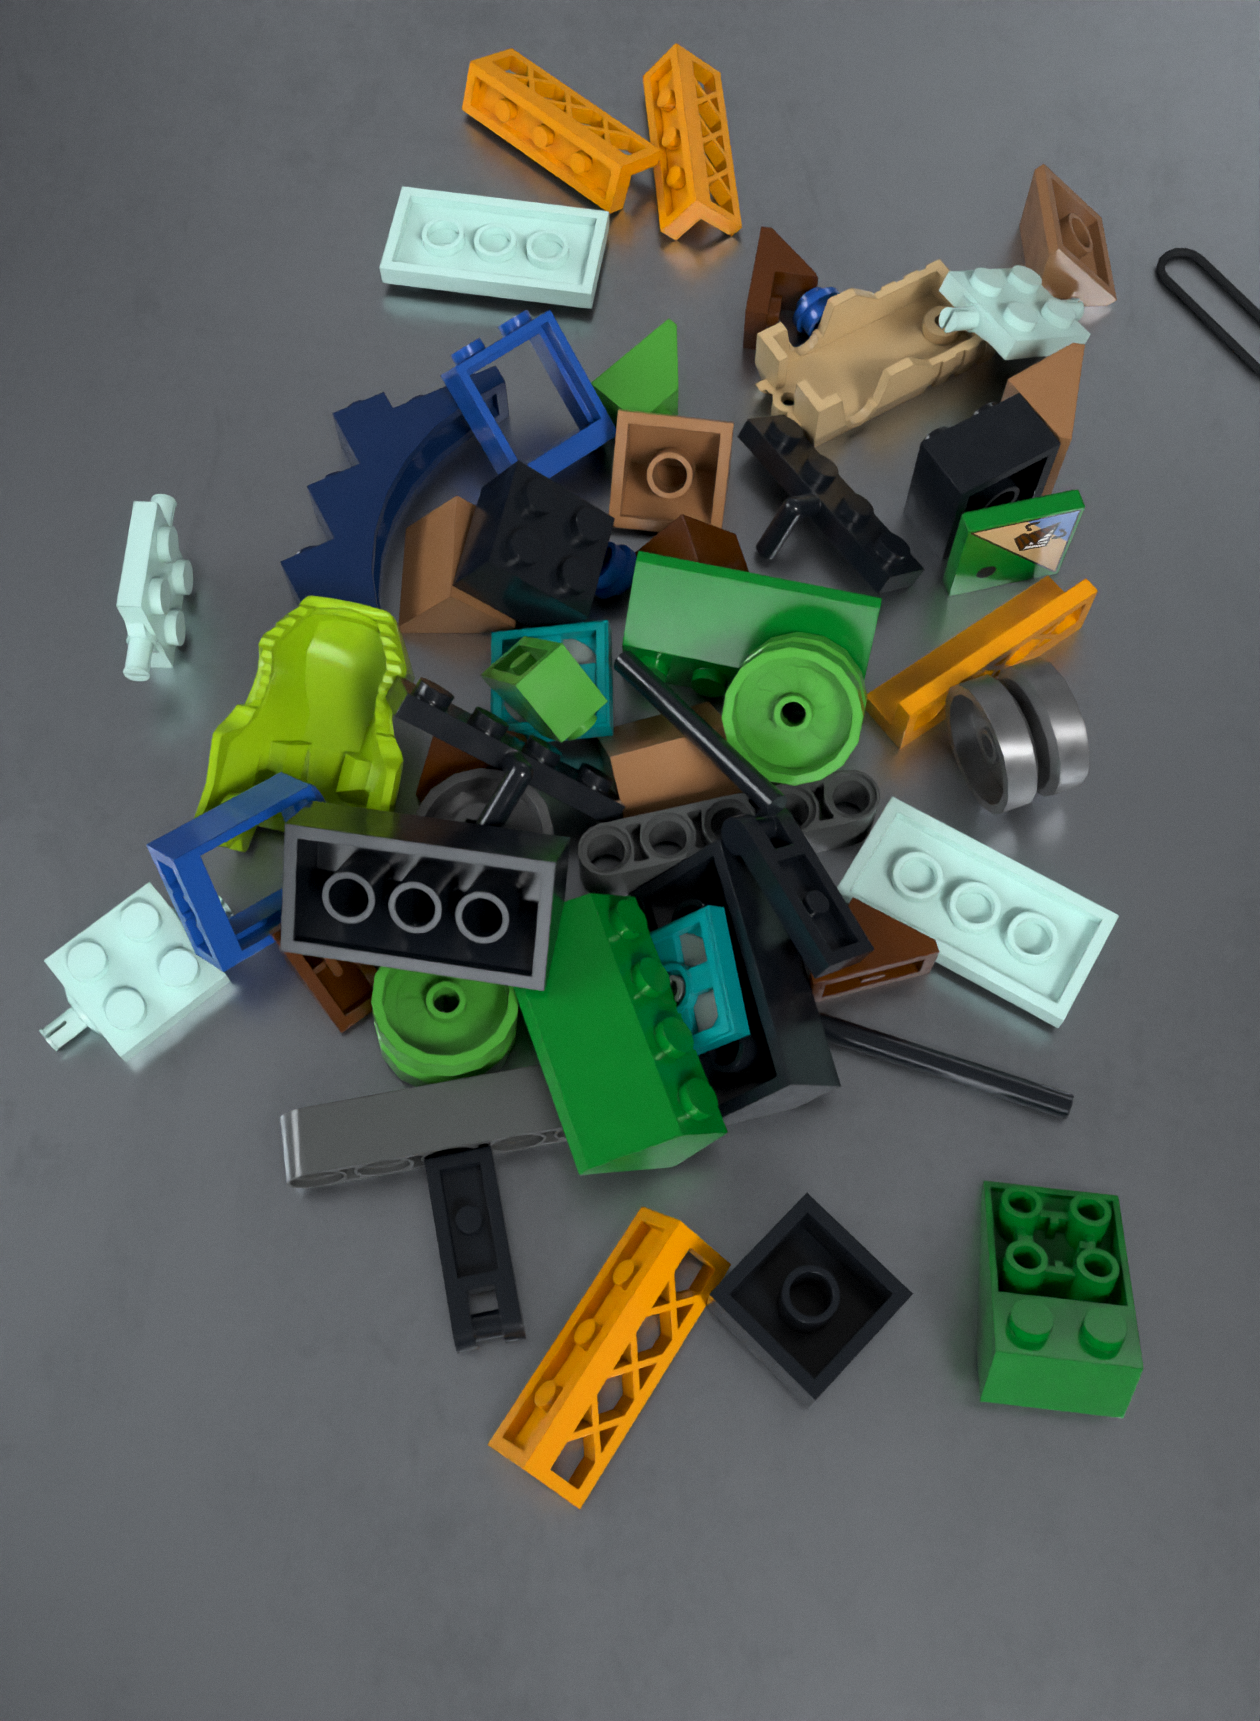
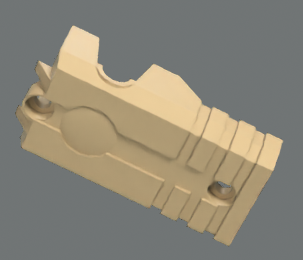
[755,259,996,448]

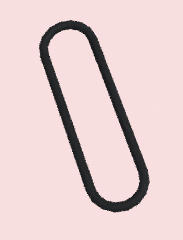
[1157,248,1260,375]

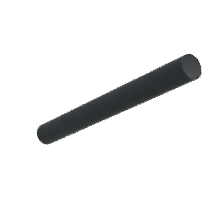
[614,651,787,817]
[819,1012,1074,1120]

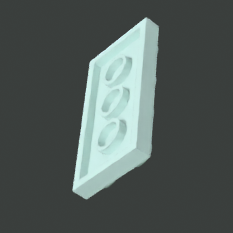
[379,186,610,309]
[837,796,1119,1028]

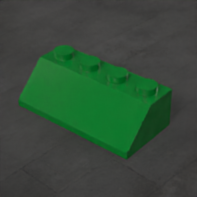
[622,551,882,711]
[513,893,728,1175]

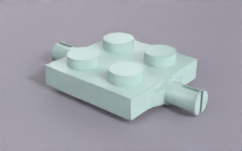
[939,265,1091,360]
[116,494,193,681]
[39,882,234,1062]

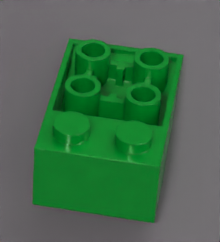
[976,1181,1144,1418]

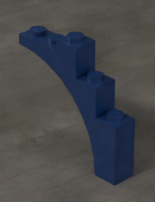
[280,365,509,609]

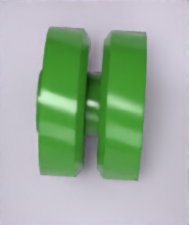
[722,632,868,786]
[371,966,519,1087]

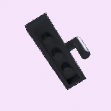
[737,415,924,594]
[385,676,625,828]

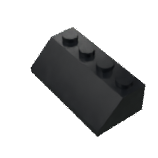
[280,800,571,991]
[630,839,841,1126]

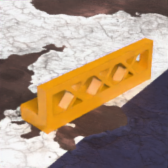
[642,43,742,240]
[462,48,662,214]
[865,575,1098,749]
[488,1206,731,1509]

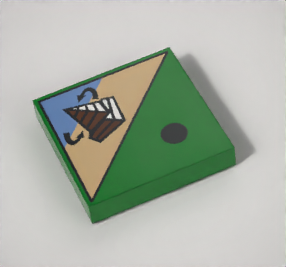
[943,489,1085,597]

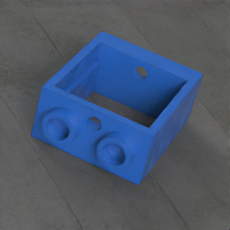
[440,309,616,478]
[146,772,326,972]

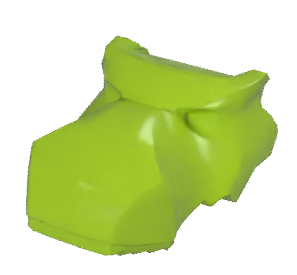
[194,596,415,853]

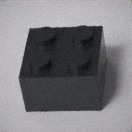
[904,393,1061,560]
[452,460,615,628]
[706,1193,913,1409]

